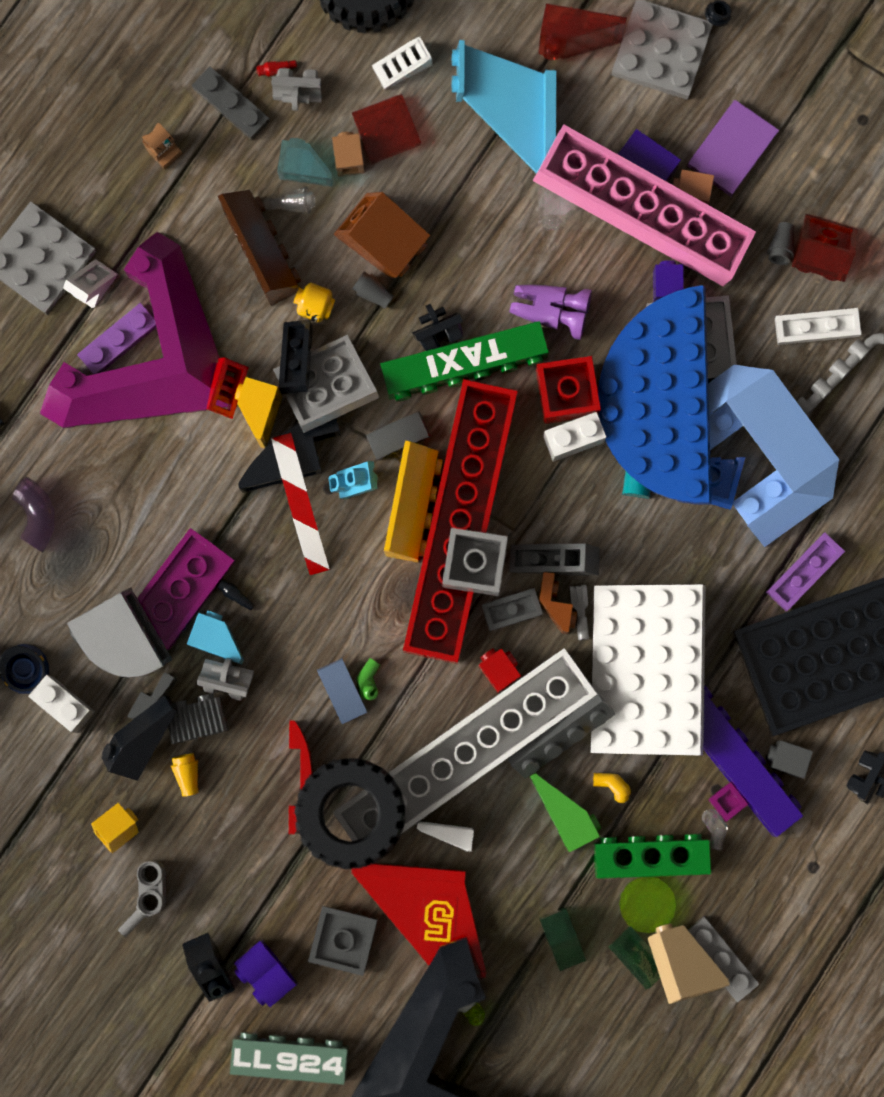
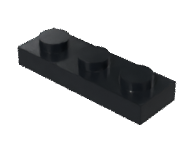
[278,320,313,394]

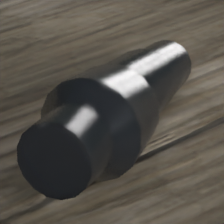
[217,579,255,610]

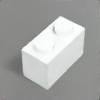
[543,412,606,462]
[28,675,95,733]

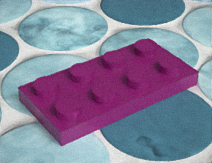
[137,528,236,650]

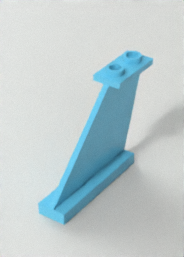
[451,40,556,173]

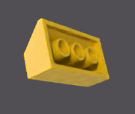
[384,440,443,563]

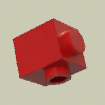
[478,648,521,693]

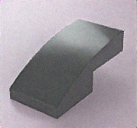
[366,412,431,460]
[127,672,178,719]

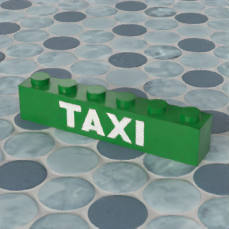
[380,321,549,402]

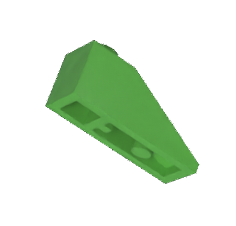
[530,773,601,852]

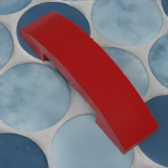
[289,721,313,834]

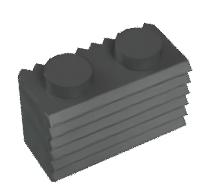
[168,694,229,744]

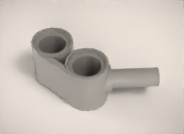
[118,860,166,937]

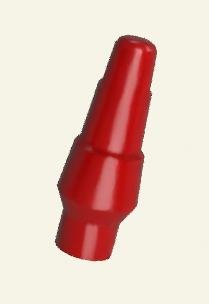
[256,60,297,77]

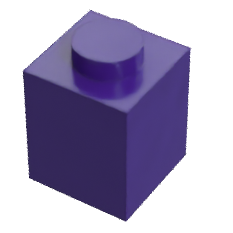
[653,260,684,302]

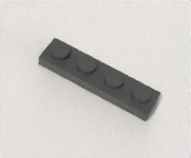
[508,694,616,779]

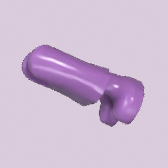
[509,285,592,340]

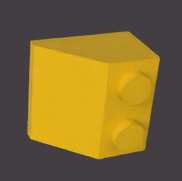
[235,377,282,448]

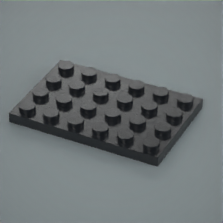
[733,578,884,737]

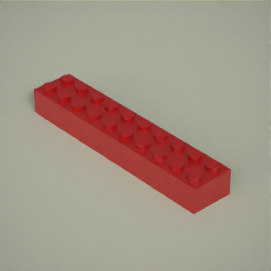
[403,379,518,665]

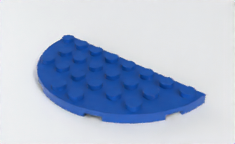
[598,285,712,505]

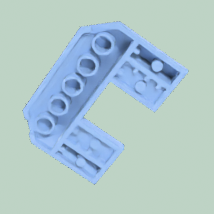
[708,365,839,547]

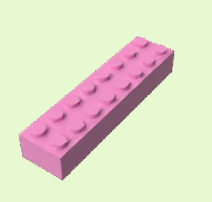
[533,124,756,286]

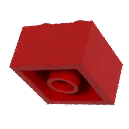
[536,356,601,424]

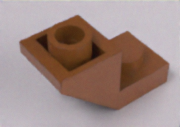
[539,572,577,634]

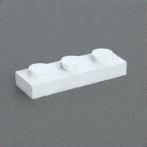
[775,308,861,345]

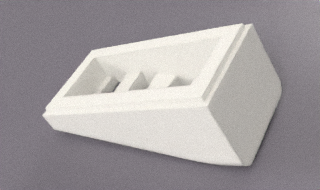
[372,37,432,90]
[417,821,474,851]

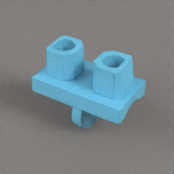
[329,461,378,499]

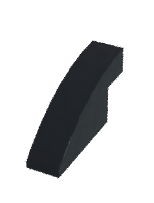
[238,418,341,493]

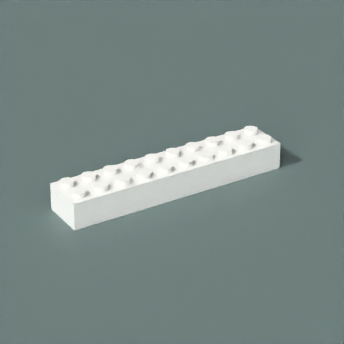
[333,648,597,841]

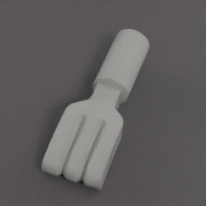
[569,585,589,640]

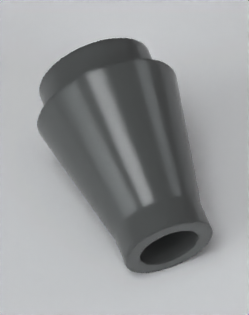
[767,222,794,265]
[352,271,394,309]

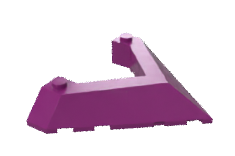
[40,232,230,428]

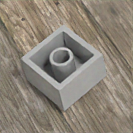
[442,528,508,596]

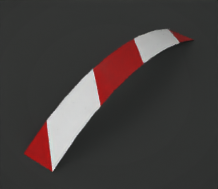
[271,433,330,575]

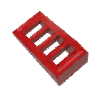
[206,357,249,419]

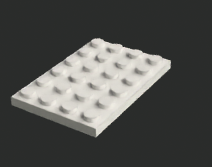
[591,585,706,756]

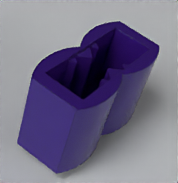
[234,940,298,1007]

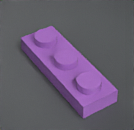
[77,303,157,374]
[766,532,845,611]

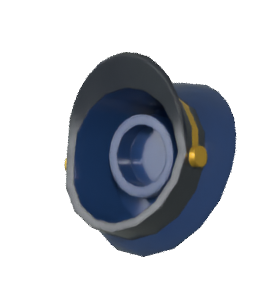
[0,644,49,694]

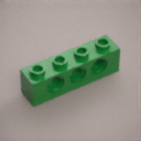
[594,834,711,879]

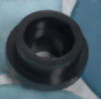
[705,0,731,27]

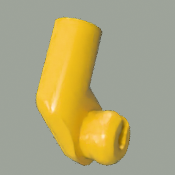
[593,773,631,803]

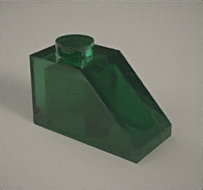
[539,907,586,971]

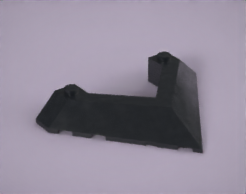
[351,936,530,1097]

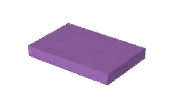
[687,100,779,196]

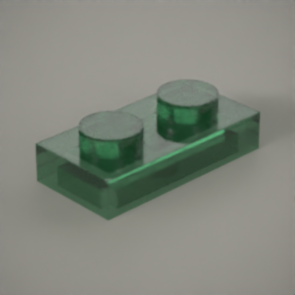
[608,926,660,990]

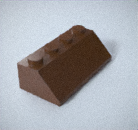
[218,190,301,306]

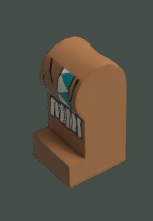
[142,123,183,170]

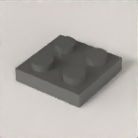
[308,905,378,976]

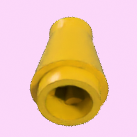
[170,753,199,796]

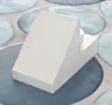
[63,259,117,308]

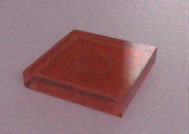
[352,94,421,164]

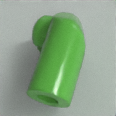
[356,658,381,700]

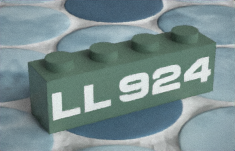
[230,1032,349,1084]

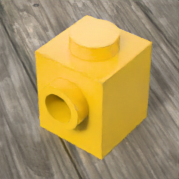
[91,803,139,854]

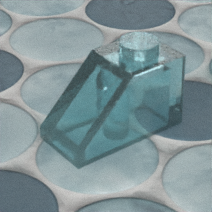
[277,138,333,187]

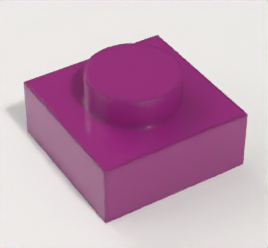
[708,782,748,822]

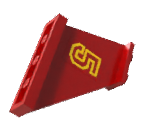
[351,863,486,978]

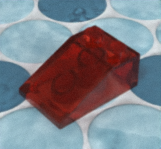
[538,3,627,60]

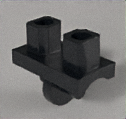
[412,304,464,351]
[846,751,884,805]

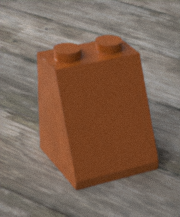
[333,192,430,278]

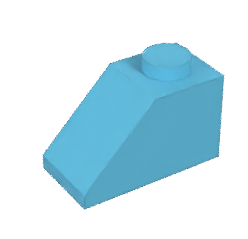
[187,610,244,665]

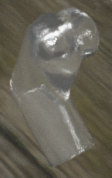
[702,809,728,851]

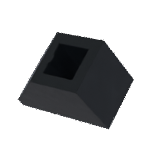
[182,932,235,1002]

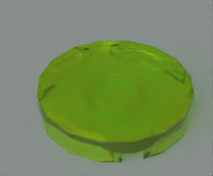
[619,877,676,933]

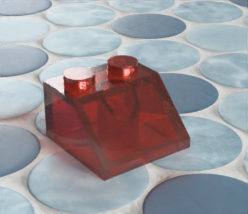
[792,214,858,282]

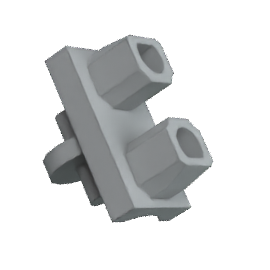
[271,68,322,111]
[197,658,254,701]

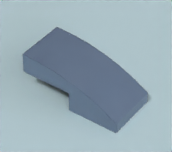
[317,658,367,724]

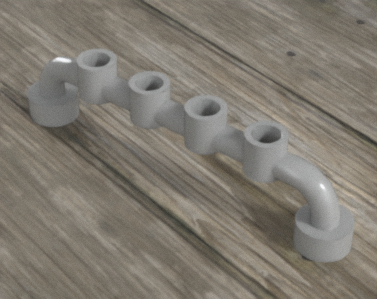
[797,333,884,416]

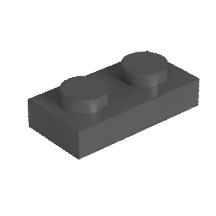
[481,588,543,632]

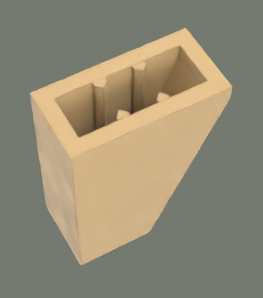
[648,923,730,1004]

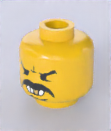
[293,282,336,323]

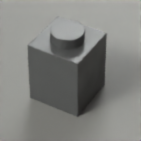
[766,740,813,778]

